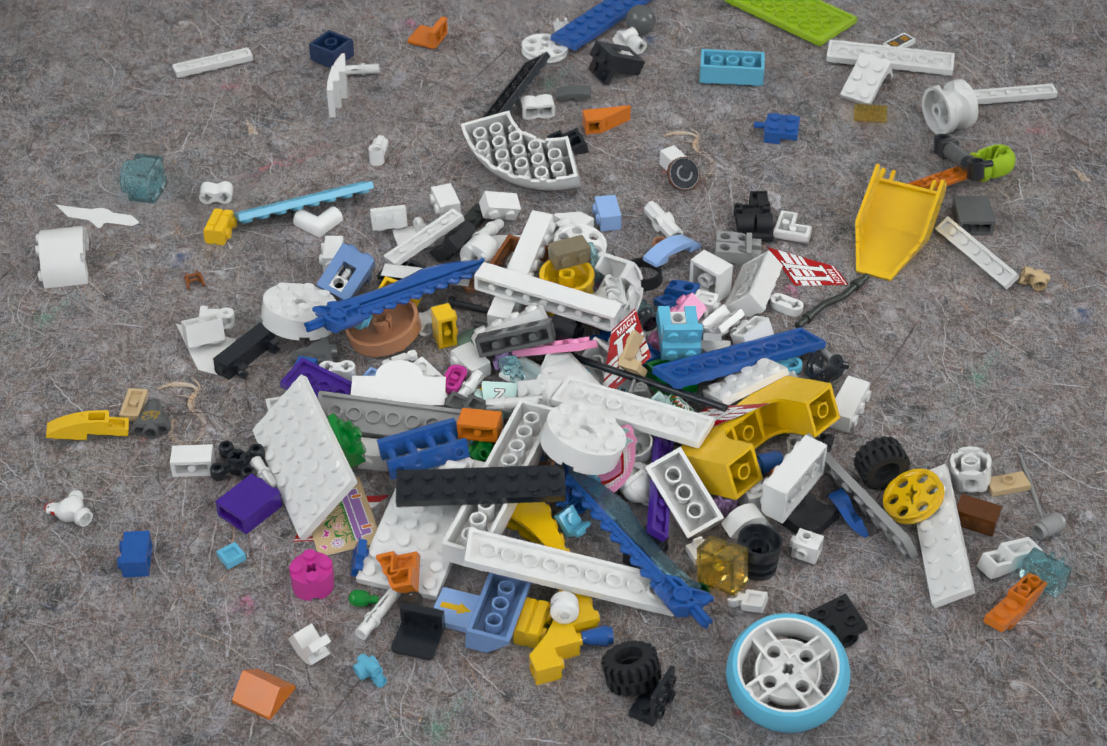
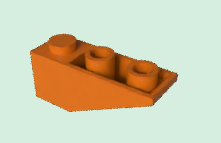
[582,105,631,135]

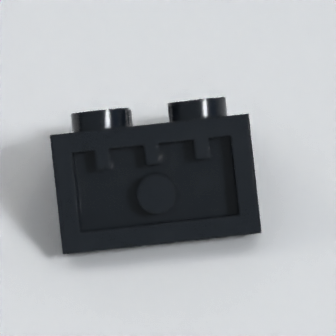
[629,665,677,727]

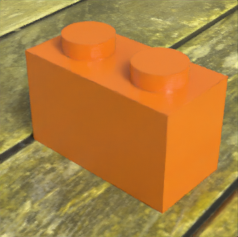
[457,408,503,443]

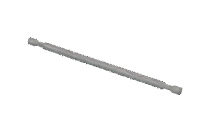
[1018,452,1044,519]

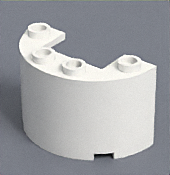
[35,226,89,289]
[582,252,643,331]

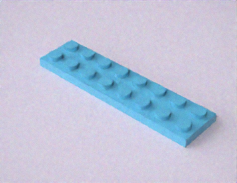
[234,181,374,223]

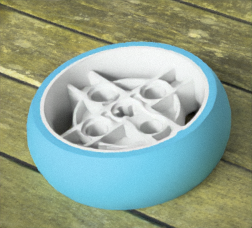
[726,613,850,733]

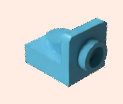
[554,504,591,538]

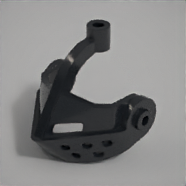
[806,352,850,383]

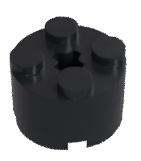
[552,314,585,353]

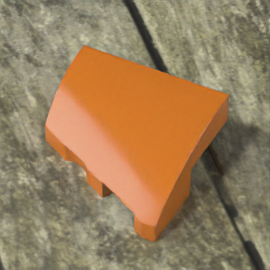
[376,551,420,593]

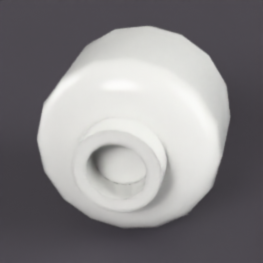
[550,591,579,624]

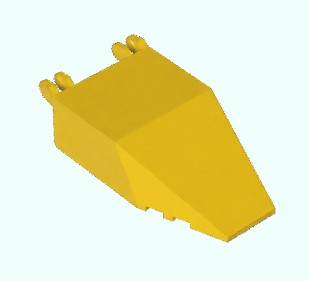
[855,164,947,281]

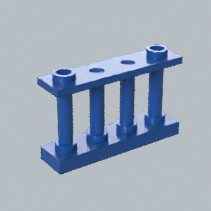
[376,417,470,480]

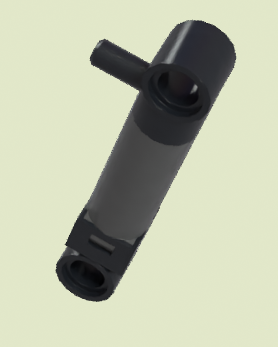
[934,134,993,180]

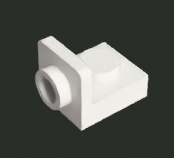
[695,289,721,314]

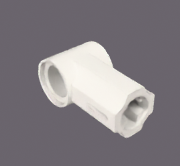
[369,135,388,166]

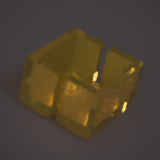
[697,535,748,596]

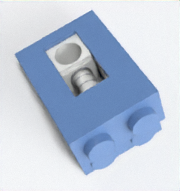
[316,243,375,301]

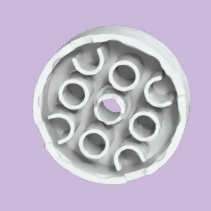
[261,282,336,341]
[540,403,626,475]

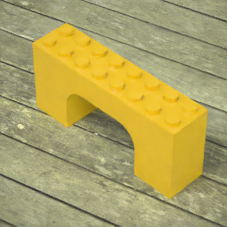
[681,376,840,500]

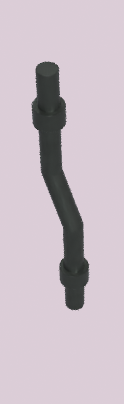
[795,273,869,328]

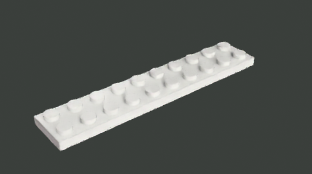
[462,528,674,617]

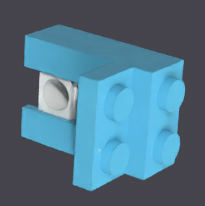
[656,306,703,361]

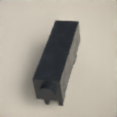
[213,322,280,380]

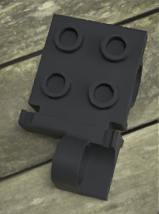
[733,191,774,242]
[788,593,868,662]

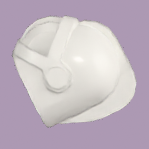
[619,462,650,506]

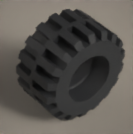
[853,436,910,490]
[601,640,662,697]

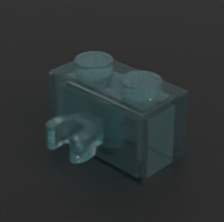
[1019,547,1072,597]

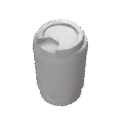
[1032,512,1067,540]

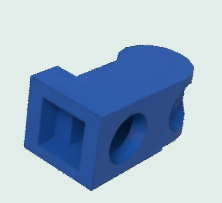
[664,280,700,298]

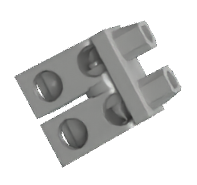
[715,230,761,265]

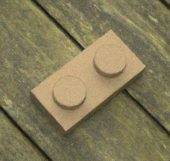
[119,388,149,421]

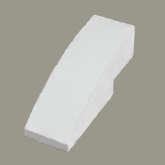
[977,537,1043,580]

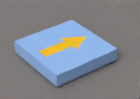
[433,587,480,633]

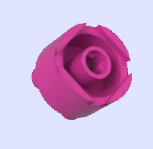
[289,549,334,601]

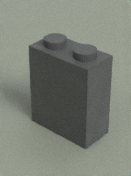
[951,196,996,236]

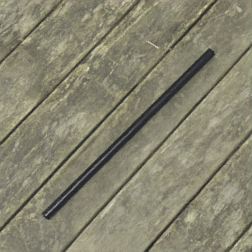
[563,352,728,412]

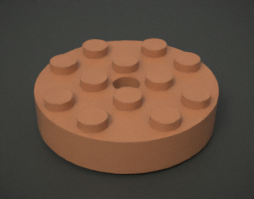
[345,299,421,358]

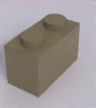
[548,235,591,270]

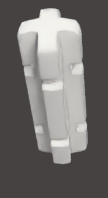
[382,349,418,365]

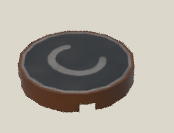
[667,157,700,191]

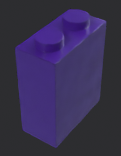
[215,473,282,534]

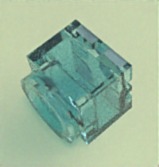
[120,153,167,204]

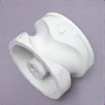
[922,79,978,134]

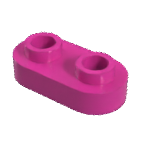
[444,364,467,394]

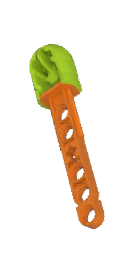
[906,144,1016,190]

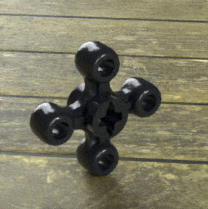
[210,440,265,481]

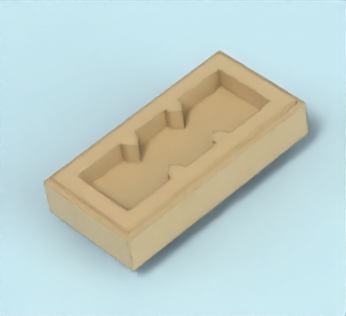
[987,471,1031,497]

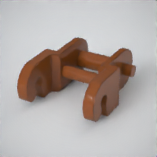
[183,270,205,290]

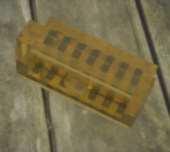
[853,104,888,123]

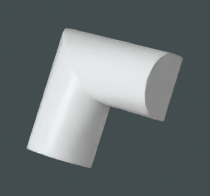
[293,206,343,238]
[773,210,812,244]

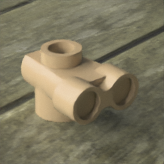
[1017,266,1050,291]

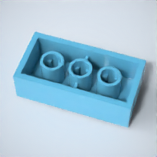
[699,49,765,86]

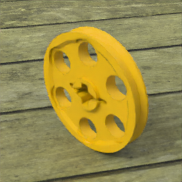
[883,469,945,524]

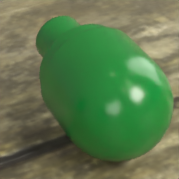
[348,589,379,608]

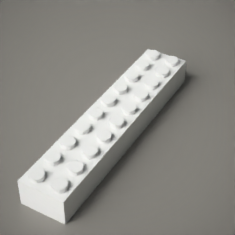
[442,399,553,571]

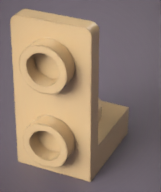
[617,330,648,377]

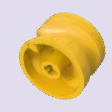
[539,260,595,317]

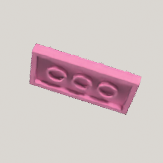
[512,337,598,357]

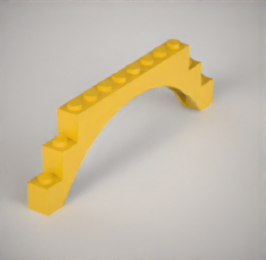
[506,502,600,685]

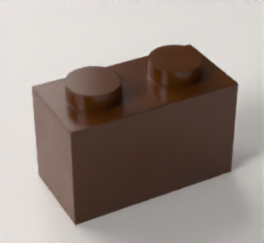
[957,494,1002,537]

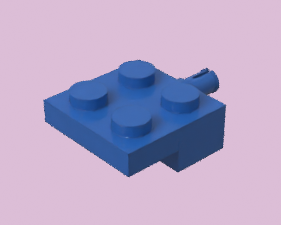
[754,113,800,144]

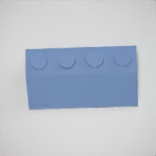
[465,572,532,653]

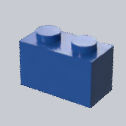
[117,530,153,578]

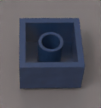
[309,30,354,68]

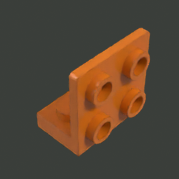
[407,17,448,49]

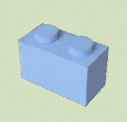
[592,195,622,232]

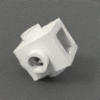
[789,528,824,565]

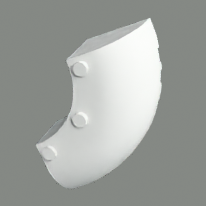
[461,111,581,190]

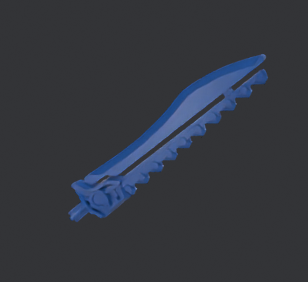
[304,258,484,334]

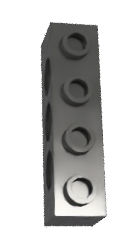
[475,318,556,358]

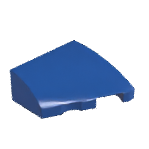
[827,488,869,538]

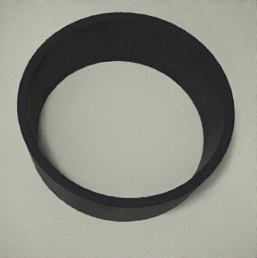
[631,257,663,291]

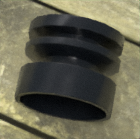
[733,524,783,581]

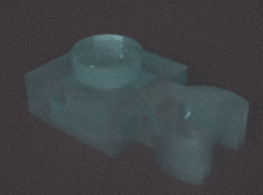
[498,355,525,383]

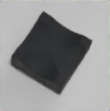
[430,219,476,263]
[778,492,837,535]

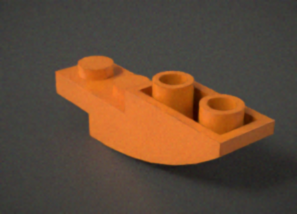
[983,573,1048,633]

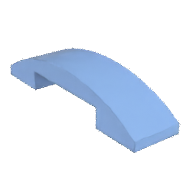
[643,235,701,267]

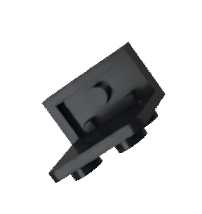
[391,602,446,660]

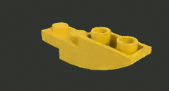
[46,410,129,440]

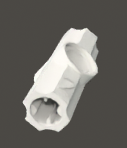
[644,201,683,238]

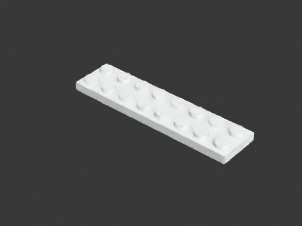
[826,40,955,76]
[551,376,715,449]
[912,464,975,608]

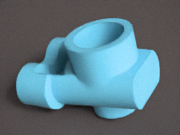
[352,654,387,688]

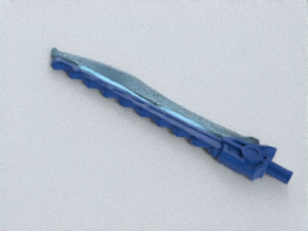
[565,466,714,629]

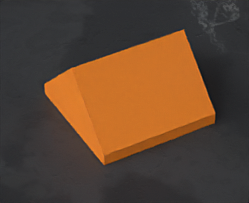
[232,668,296,720]

